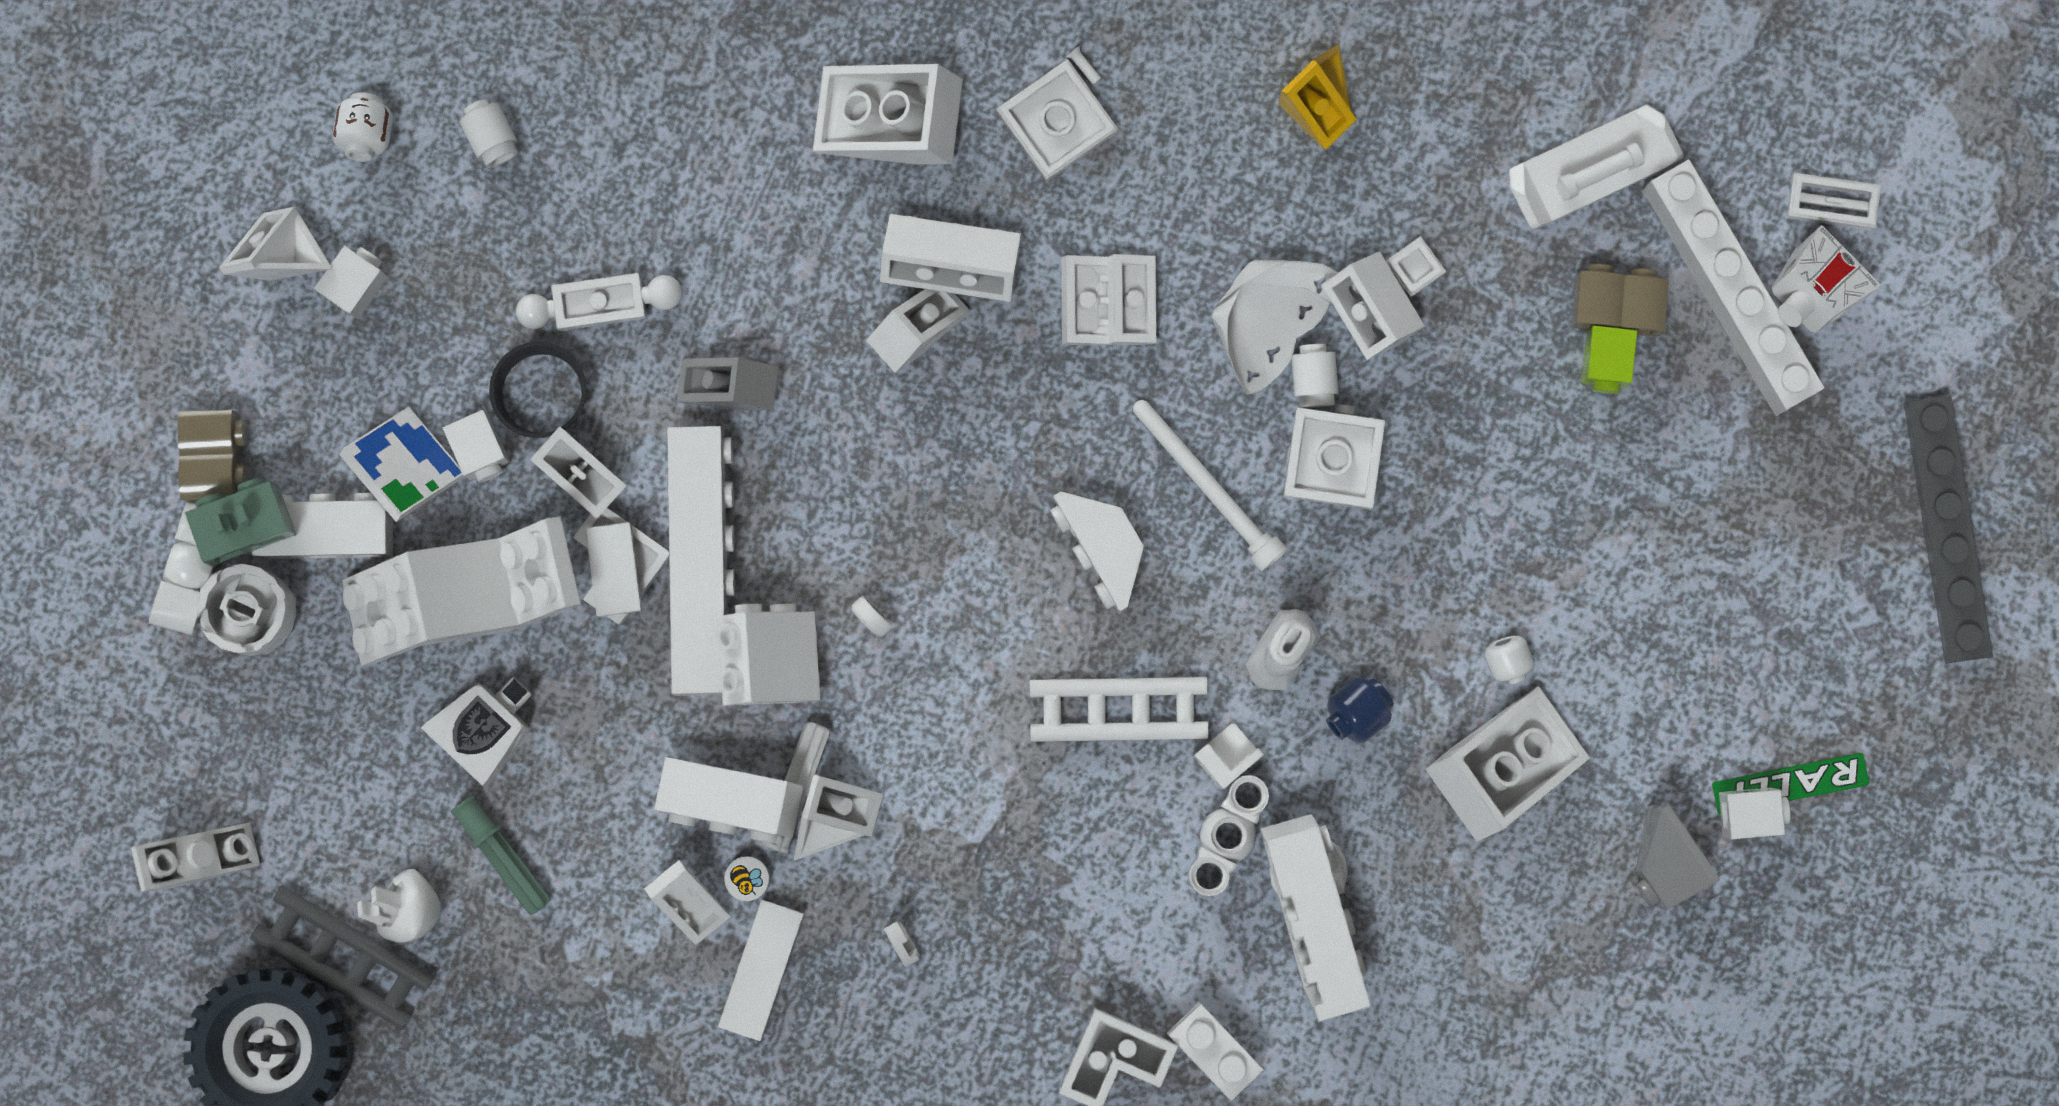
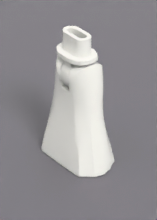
[1245,609,1320,690]

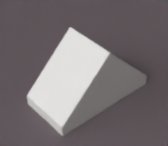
[530,426,626,518]

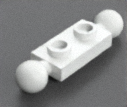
[516,273,682,331]

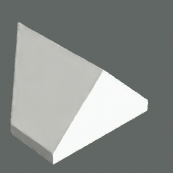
[219,207,332,281]
[793,774,883,861]

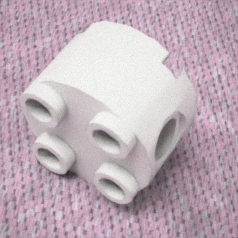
[196,564,297,656]

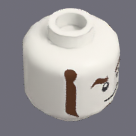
[332,93,393,162]

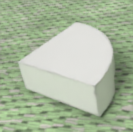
[884,921,921,967]

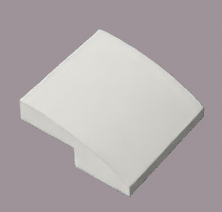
[1061,254,1156,345]

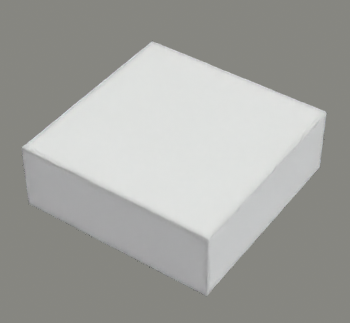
[1386,236,1446,299]

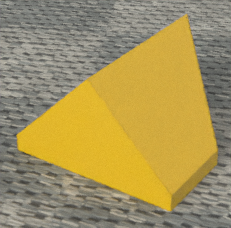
[1278,44,1357,150]

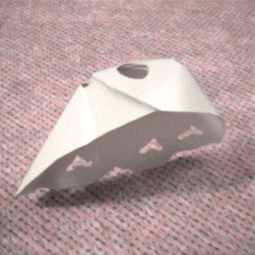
[1211,260,1338,394]

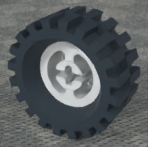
[183,968,354,1106]

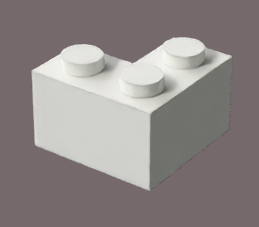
[1059,1007,1178,1106]

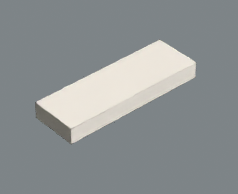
[718,899,805,1041]

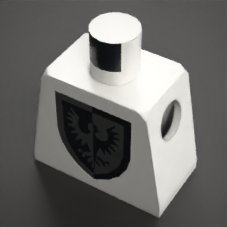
[421,677,532,787]

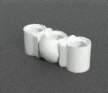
[149,501,215,636]
[1188,775,1269,896]

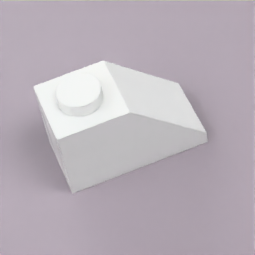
[866,289,970,373]

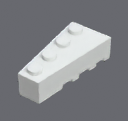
[1260,814,1371,1022]

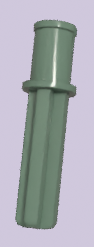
[450,795,550,915]

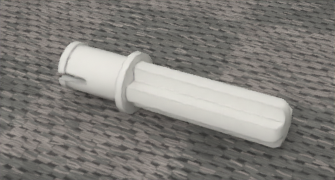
[760,722,829,854]

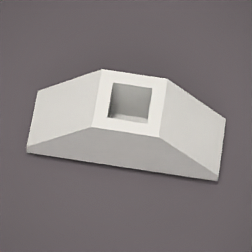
[1050,491,1144,614]
[131,823,260,892]

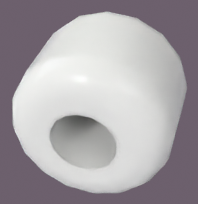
[1484,636,1534,684]

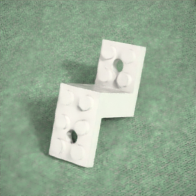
[342,517,581,666]

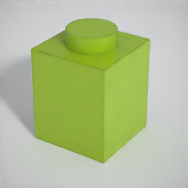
[1581,326,1637,394]

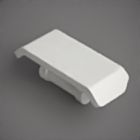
[1509,105,1684,229]

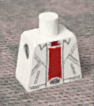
[1772,225,1881,333]

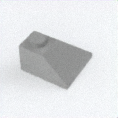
[1635,804,1721,909]

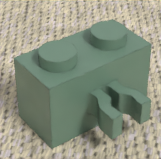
[185,478,296,566]

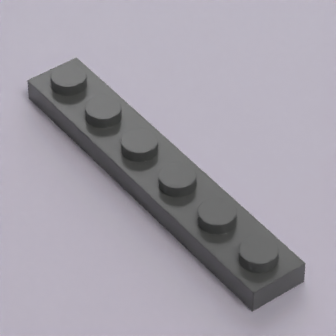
[1904,395,1993,664]

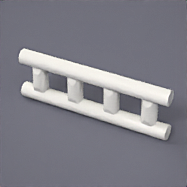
[1030,677,1208,742]

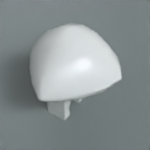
[357,869,441,943]

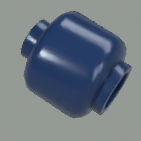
[1326,677,1394,743]

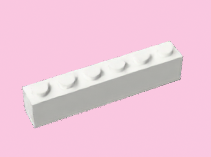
[1642,159,1824,416]
[667,426,735,696]

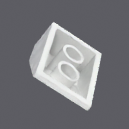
[813,64,963,164]
[1425,686,1590,842]

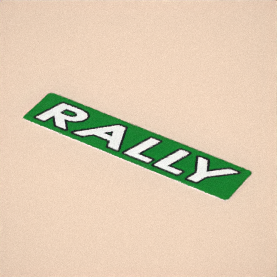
[1712,753,1869,815]

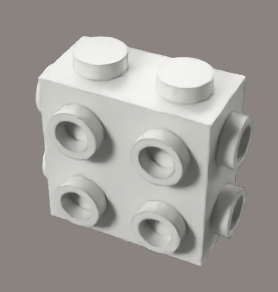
[717,604,820,706]

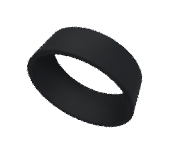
[489,342,586,438]

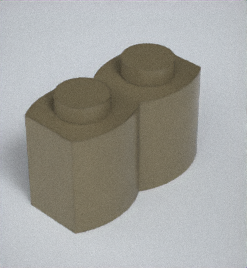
[1571,264,1669,336]
[178,410,248,502]

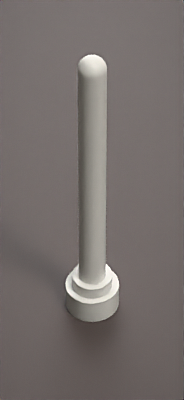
[1133,400,1288,572]

